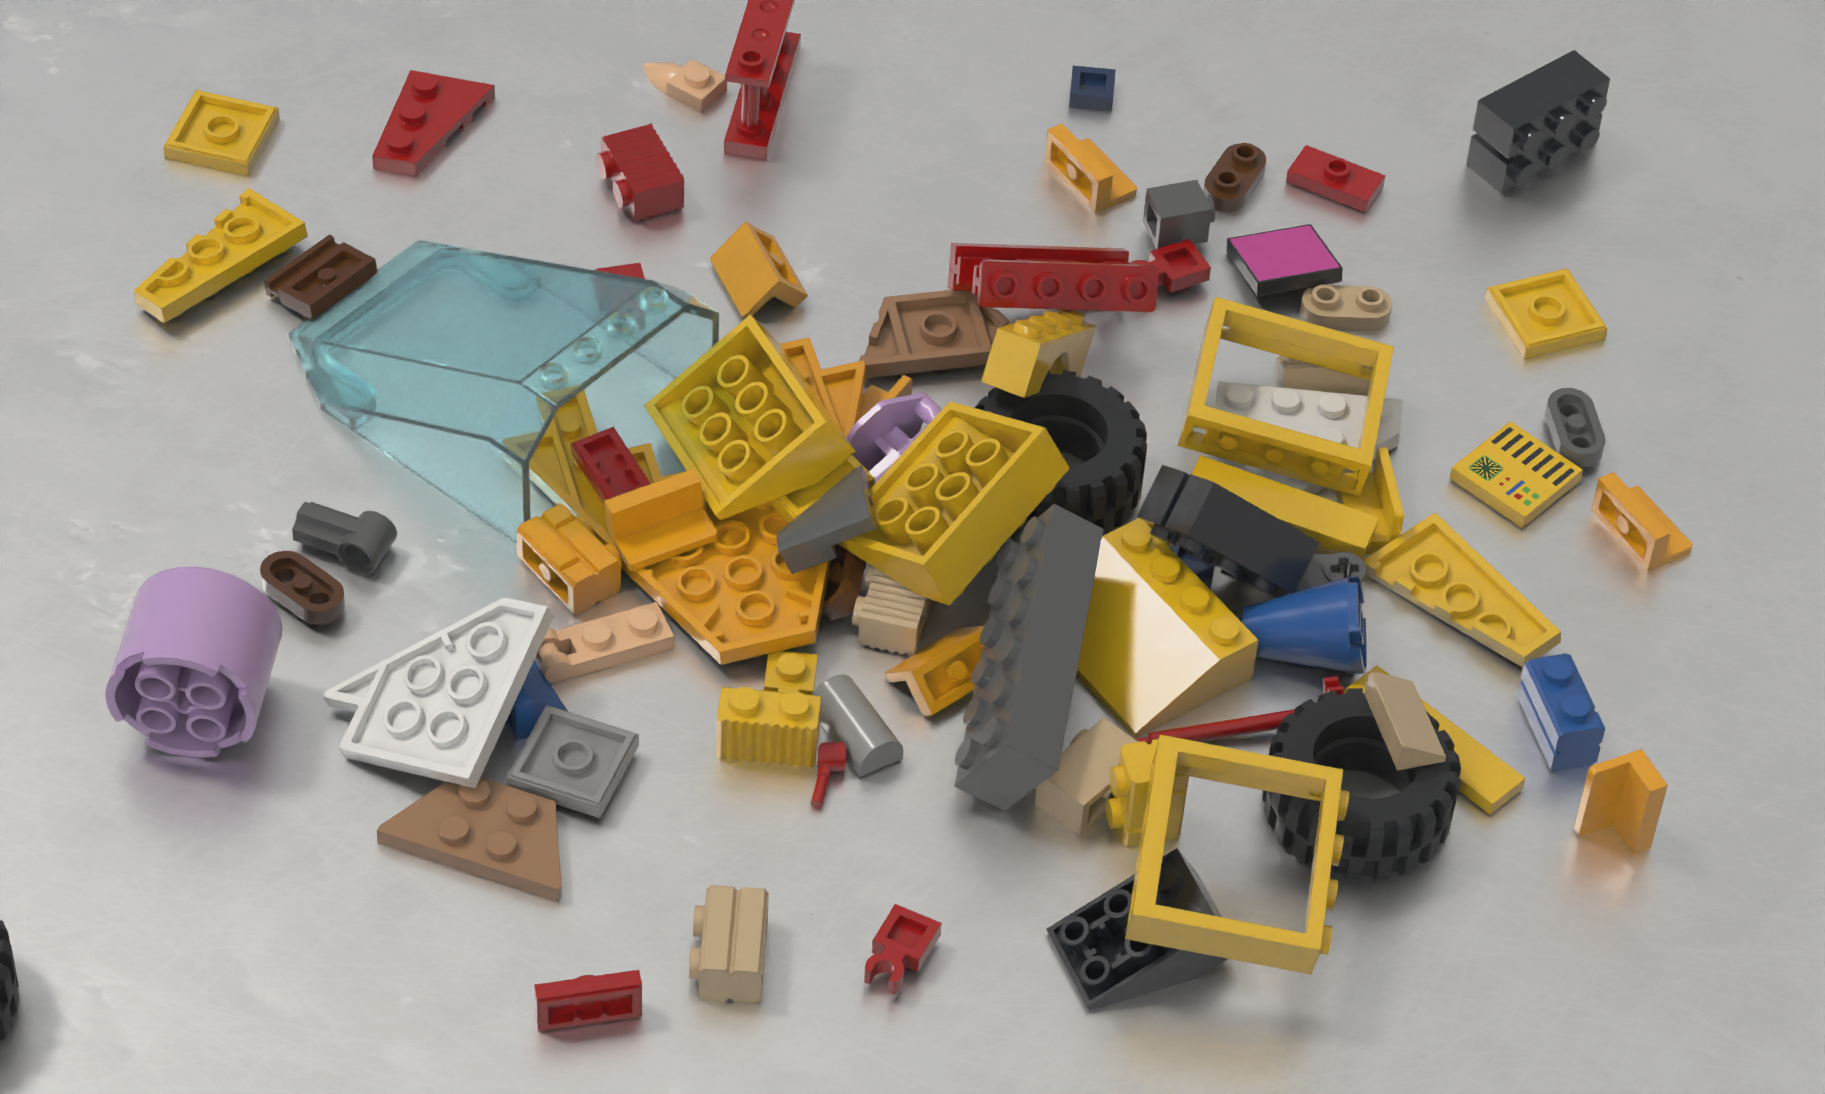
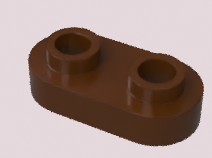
[1203,143,1266,212]
[821,544,867,620]
[260,551,345,625]

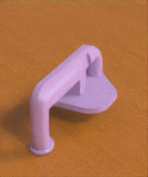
[847,393,941,483]

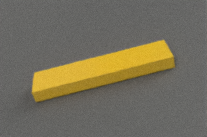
[1191,455,1380,560]
[1344,665,1525,815]

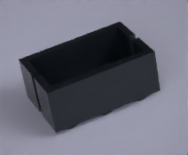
[1466,50,1610,195]
[1136,465,1320,595]

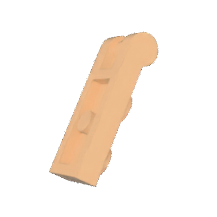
[536,602,674,683]

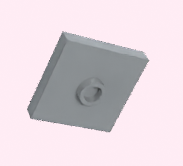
[506,705,639,818]

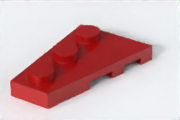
[372,70,495,177]

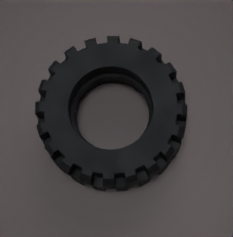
[975,370,1147,536]
[1262,688,1461,881]

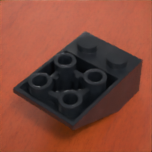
[1046,848,1227,1011]

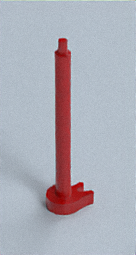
[1135,676,1344,745]

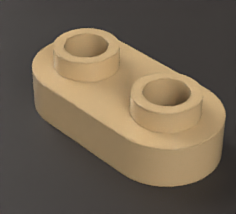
[1300,285,1392,331]

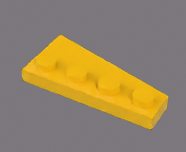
[133,188,308,323]
[1363,513,1561,668]

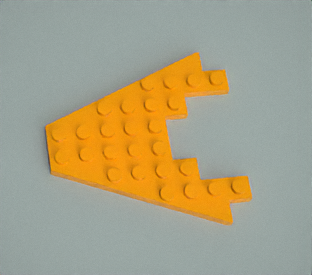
[505,337,866,665]

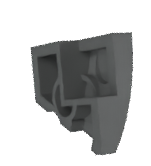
[777,465,876,574]

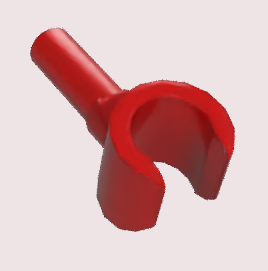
[810,742,846,808]

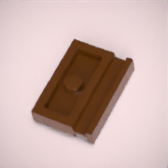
[264,234,378,320]

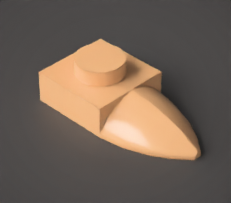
[643,59,727,113]

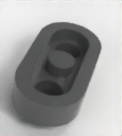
[1545,388,1606,467]

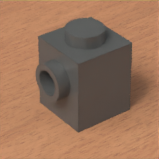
[1143,180,1215,249]

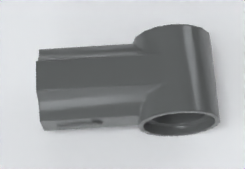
[292,502,397,575]

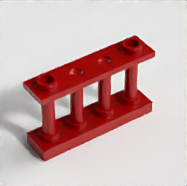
[724,0,801,161]

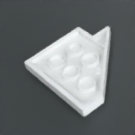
[1209,381,1402,494]
[323,597,554,788]

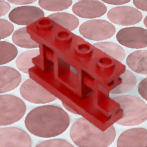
[947,243,1159,312]

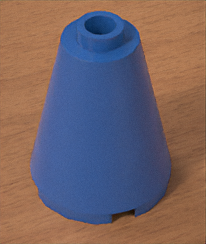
[1237,576,1367,674]

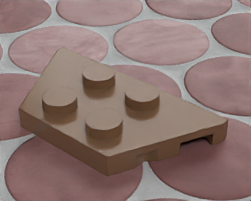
[859,290,1010,378]
[377,777,562,902]

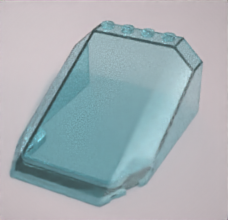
[288,240,719,545]

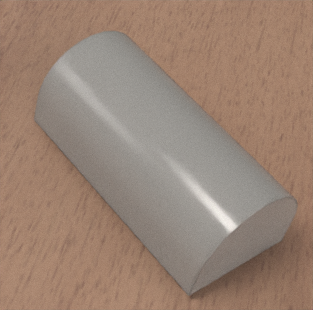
[812,674,903,777]

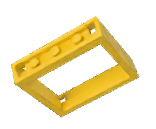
[1177,297,1394,497]
[1125,735,1349,975]

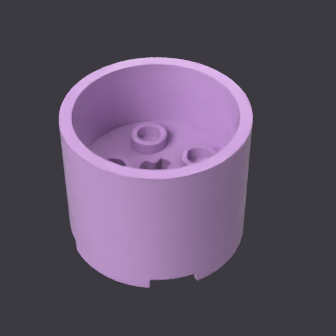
[105,567,283,758]

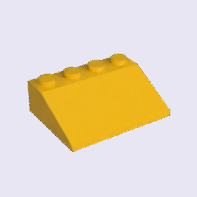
[644,314,855,520]
[838,401,1070,605]
[1076,518,1258,739]

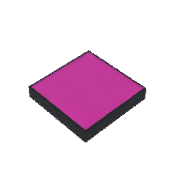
[1226,224,1343,297]

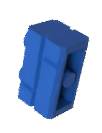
[1517,653,1605,771]

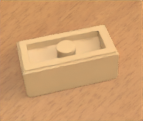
[1276,355,1373,396]
[1364,672,1446,770]

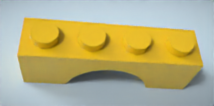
[981,309,1097,398]

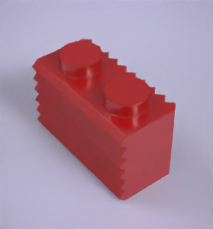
[596,123,684,222]

